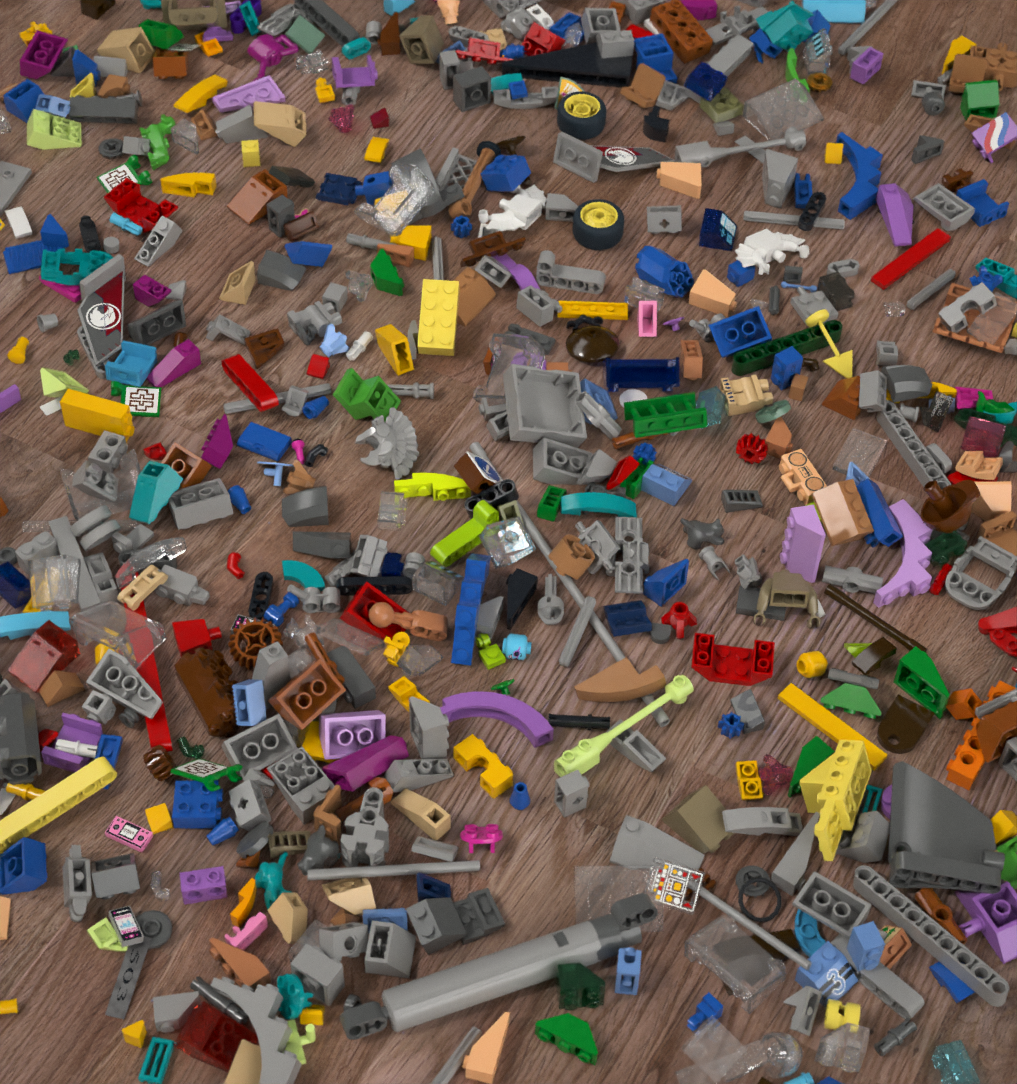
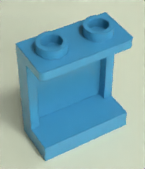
[105,340,157,387]

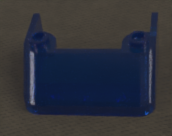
[603,357,680,392]

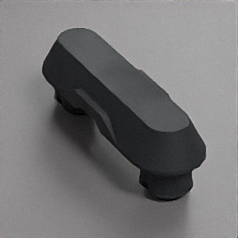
[79,215,101,253]

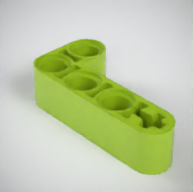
[430,500,499,567]

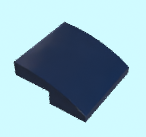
[603,600,652,637]

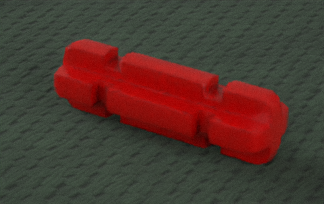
[929,563,953,595]

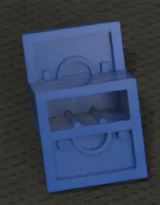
[634,33,677,84]

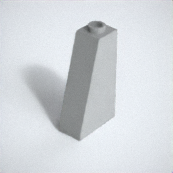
[252,641,290,710]

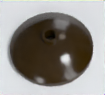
[566,325,619,363]

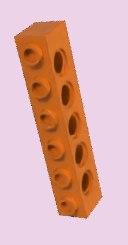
[946,680,1016,790]

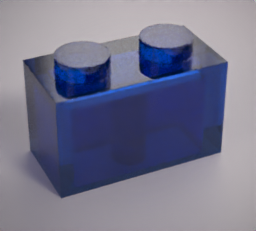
[0,562,34,609]

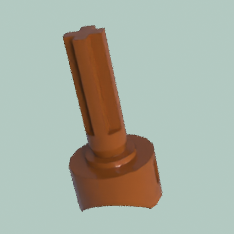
[335,777,394,822]

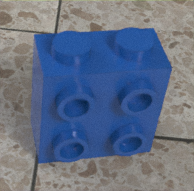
[172,781,223,828]

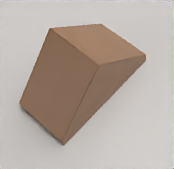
[38,670,85,707]

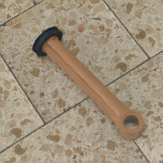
[448,141,501,219]

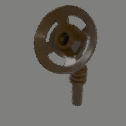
[496,136,532,186]

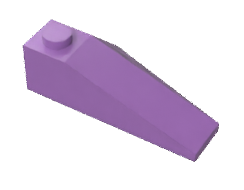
[876,183,913,247]

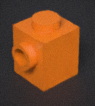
[946,688,983,720]

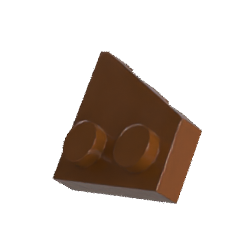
[244,328,284,369]

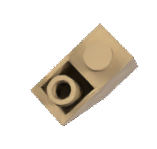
[267,892,308,944]

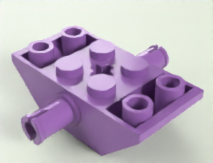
[955,879,1017,964]

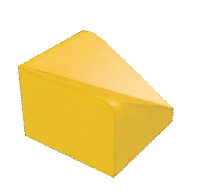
[145,803,173,835]

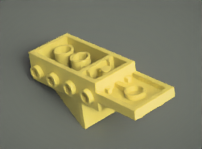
[799,740,872,861]

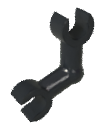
[566,314,603,332]

